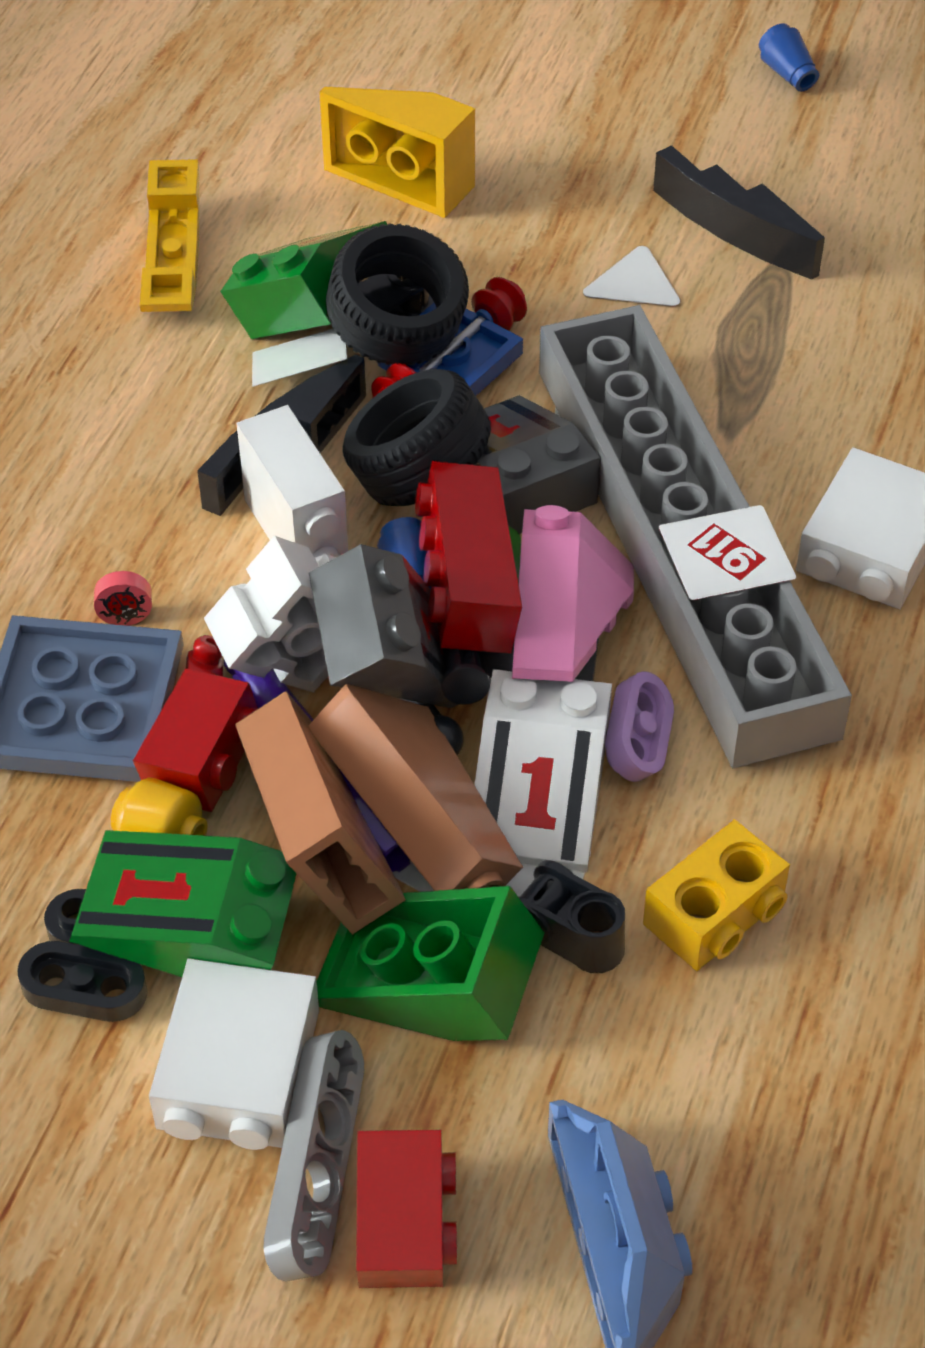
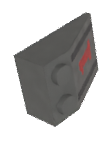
[475,395,600,534]
[309,544,459,708]

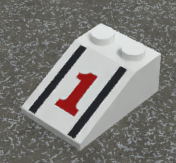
[475,669,612,872]

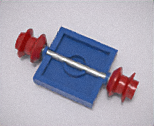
[371,277,527,398]

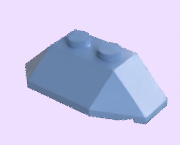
[548,1100,692,1348]

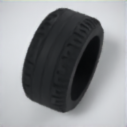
[326,224,469,366]
[342,369,491,506]

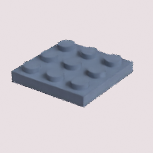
[0,615,184,782]

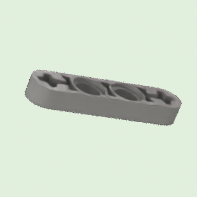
[263,1030,364,1282]

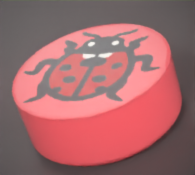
[94,571,152,626]

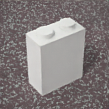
[237,405,348,558]
[796,447,925,610]
[149,958,319,1150]

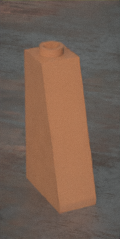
[308,684,523,891]
[235,691,406,934]

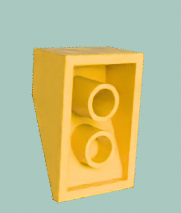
[319,86,475,218]

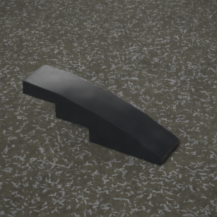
[653,145,825,279]
[197,354,366,516]

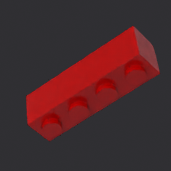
[415,461,522,654]

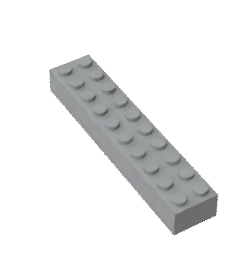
[539,305,852,769]

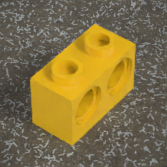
[643,819,790,971]

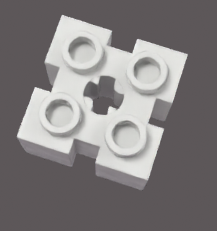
[204,535,336,692]

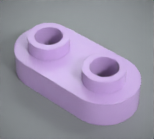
[605,671,674,782]

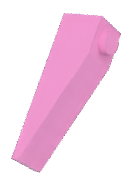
[512,505,634,682]

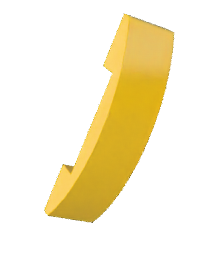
[140,159,199,312]

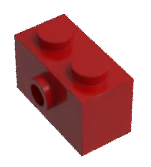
[133,668,258,812]
[356,1130,457,1288]

